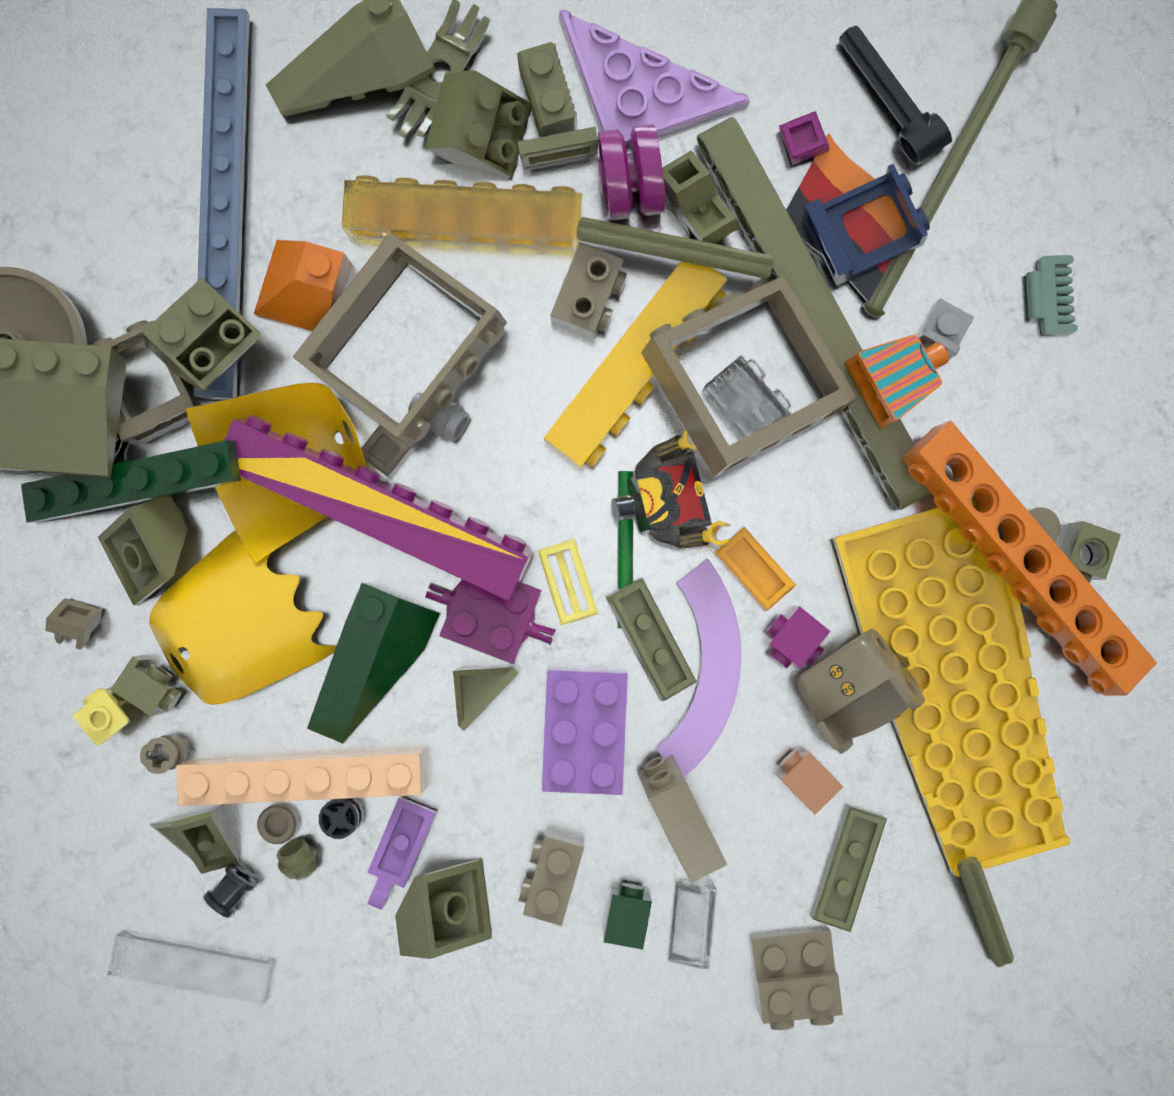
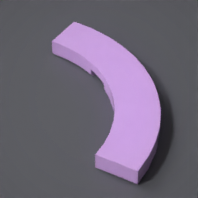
[656,558,742,778]

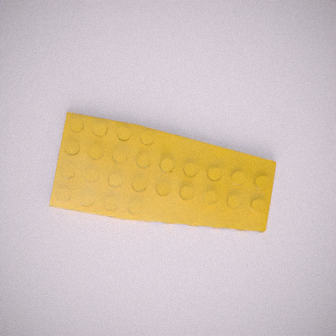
[833,497,1070,877]

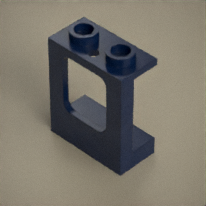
[804,164,930,285]

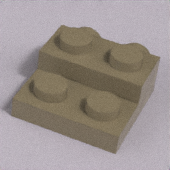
[750,927,843,1030]

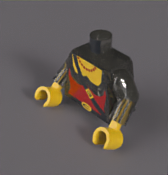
[611,430,733,549]

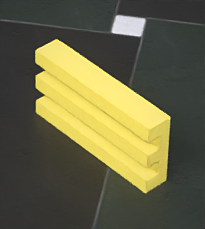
[537,539,598,625]

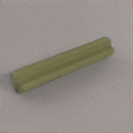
[957,857,1014,967]

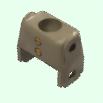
[795,629,925,754]

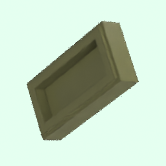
[518,127,598,168]

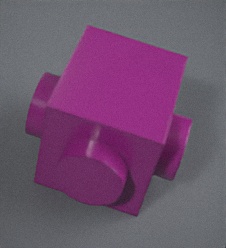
[765,606,831,669]

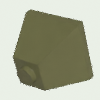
[98,496,188,606]
[395,859,492,959]

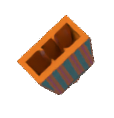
[844,335,949,429]

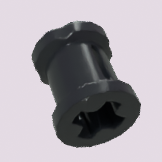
[203,863,257,918]

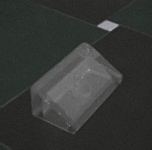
[668,880,717,970]

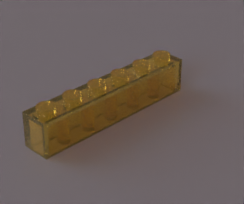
[341,175,582,249]

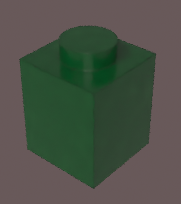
[603,883,652,950]

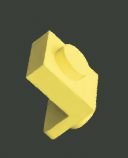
[72,687,130,746]

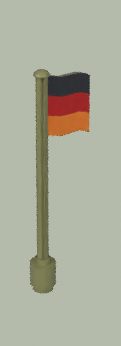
[786,0,1058,317]

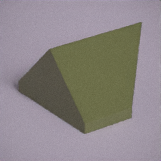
[453,666,520,731]
[149,804,239,874]

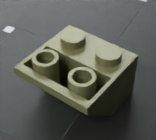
[425,70,531,178]
[142,277,261,392]

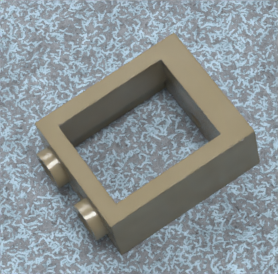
[92,320,201,445]
[637,755,727,883]

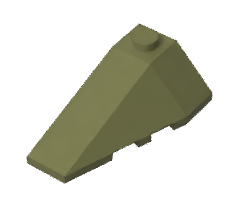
[266,0,436,117]

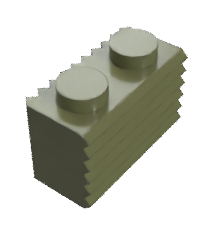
[517,42,577,137]

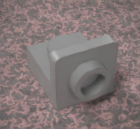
[917,298,974,360]

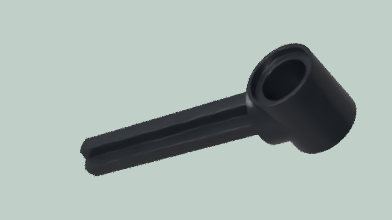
[839,25,952,165]

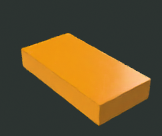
[714,527,796,611]

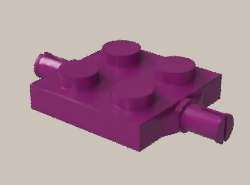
[425,579,556,665]

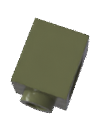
[1061,521,1121,583]

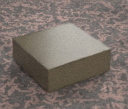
[361,425,414,479]

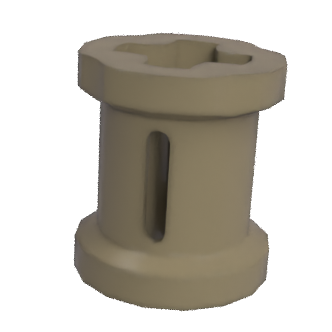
[140,734,187,774]

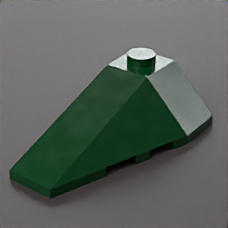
[307,582,441,744]

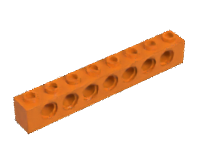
[901,420,1157,696]

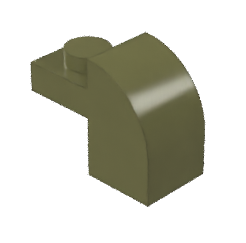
[662,151,739,244]

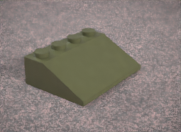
[0,338,127,478]

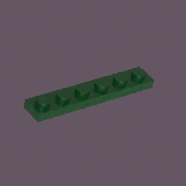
[21,440,241,523]

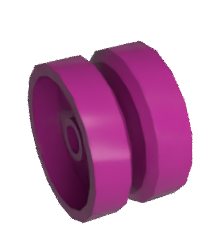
[597,124,665,221]

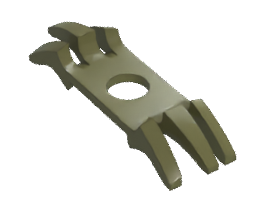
[386,0,491,138]

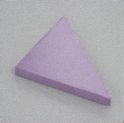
[559,9,750,148]

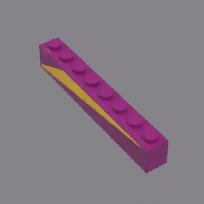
[225,415,533,601]

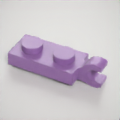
[367,797,436,910]

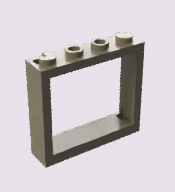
[293,232,507,448]
[641,275,857,477]

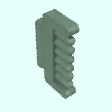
[1026,255,1078,335]

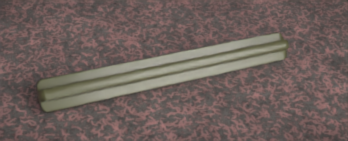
[576,217,773,279]

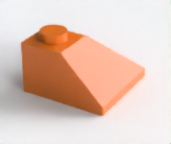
[253,240,352,332]

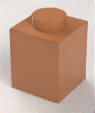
[776,748,843,815]

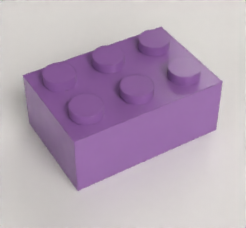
[542,668,628,795]

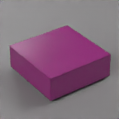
[779,111,830,165]

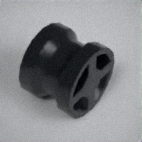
[319,798,363,839]

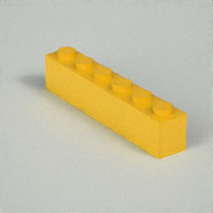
[544,262,727,471]

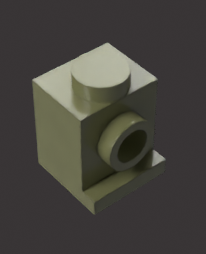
[111,655,181,716]

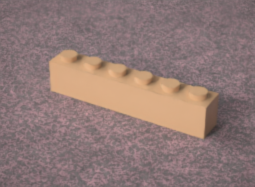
[176,749,426,806]

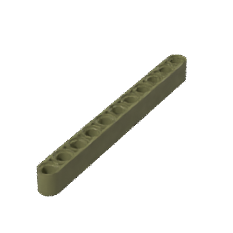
[696,117,931,510]

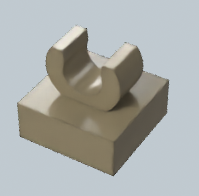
[45,598,102,650]

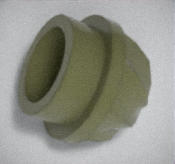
[276,839,316,881]

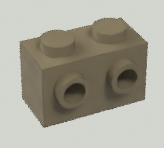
[550,242,628,340]
[518,829,584,926]

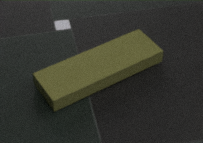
[605,578,697,701]
[811,804,887,932]

